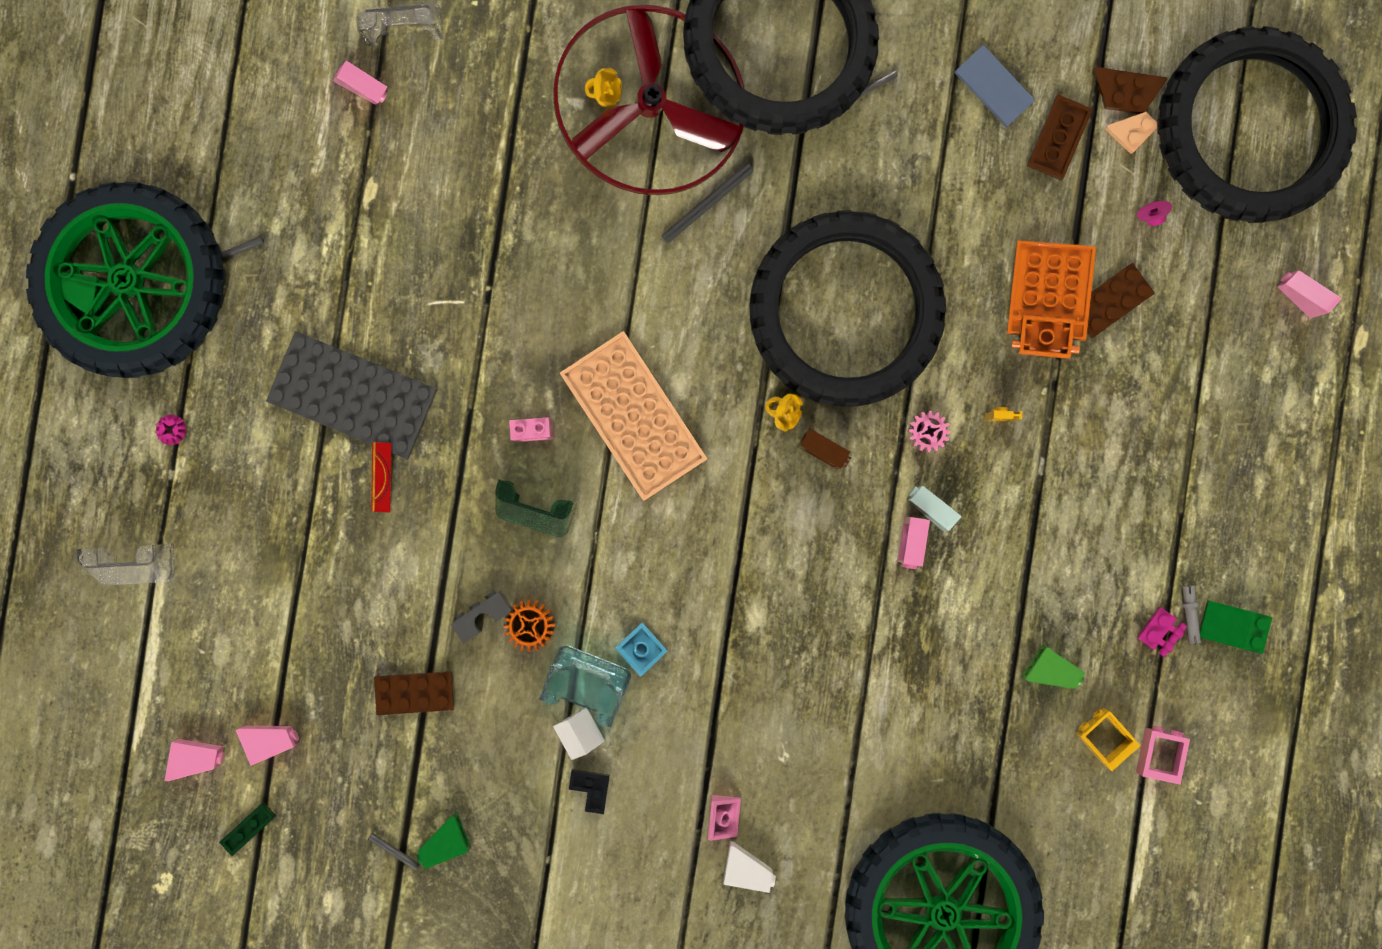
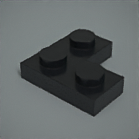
[569,769,610,814]

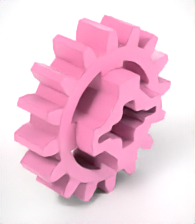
[907,411,951,452]

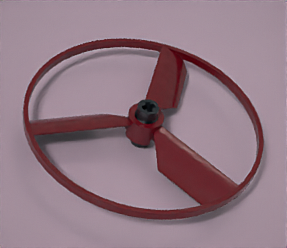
[553,5,745,195]

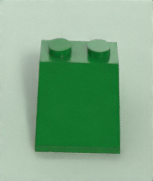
[1199,600,1273,655]

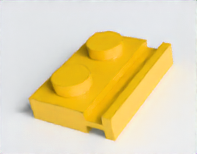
[985,407,1022,421]

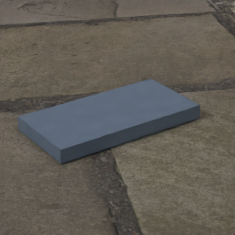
[954,45,1035,128]

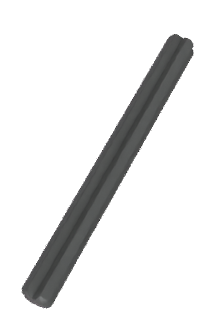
[662,163,753,243]

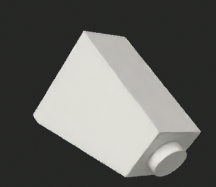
[723,841,776,893]

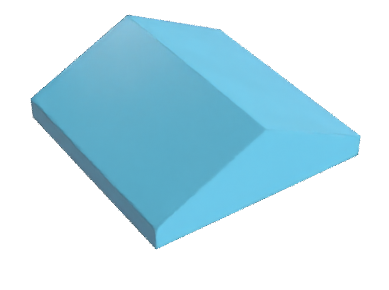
[615,623,667,677]

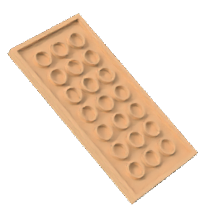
[560,331,707,501]

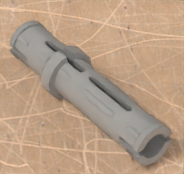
[1182,585,1201,644]

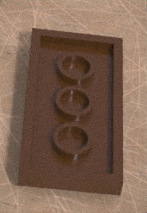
[1027,94,1093,181]
[1087,263,1155,339]
[374,671,454,715]

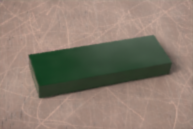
[219,802,276,856]

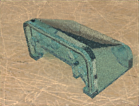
[539,646,631,728]

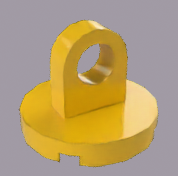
[585,68,622,108]
[765,393,803,432]

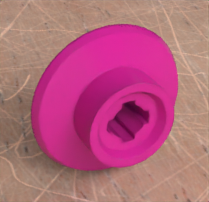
[1137,201,1172,226]

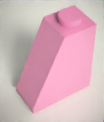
[332,61,388,105]
[1278,270,1341,318]
[236,725,299,766]
[165,739,225,781]

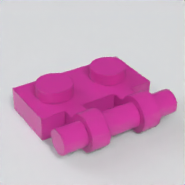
[1136,607,1187,658]

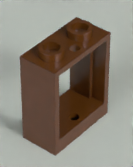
[797,429,851,470]

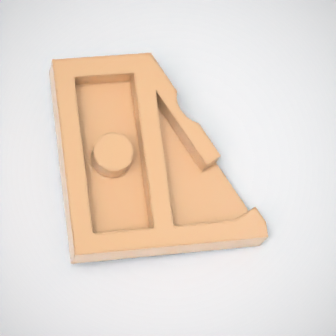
[1105,112,1157,154]

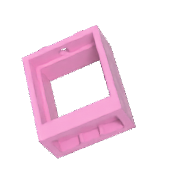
[509,417,555,442]
[897,517,930,569]
[1136,726,1190,785]

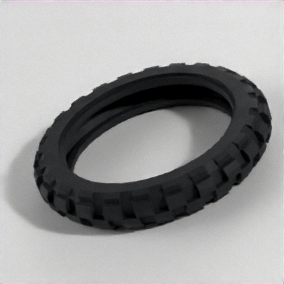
[683,0,879,135]
[1157,26,1357,223]
[749,210,946,407]

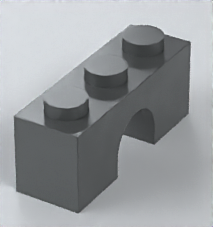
[450,590,514,644]

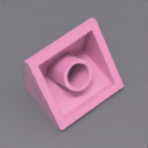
[708,795,741,841]

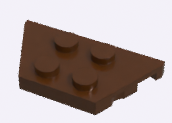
[1092,67,1167,114]

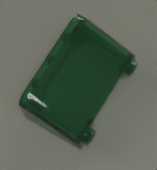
[495,479,578,537]

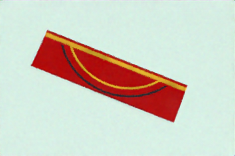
[371,442,391,513]

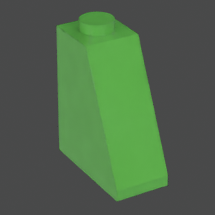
[1021,645,1085,689]

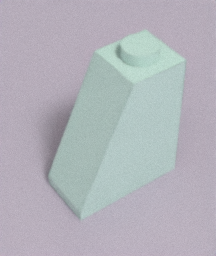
[907,486,962,531]

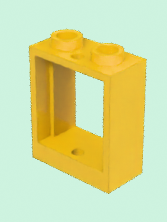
[1075,708,1141,771]

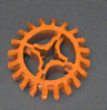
[503,599,556,652]

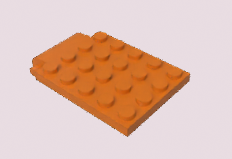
[1007,240,1096,359]

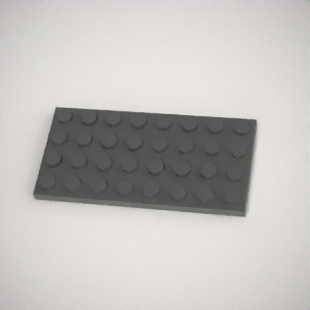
[266,331,438,460]

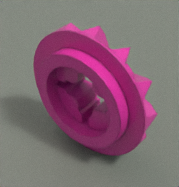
[155,415,187,445]

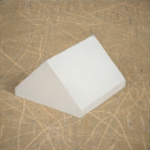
[553,707,605,760]

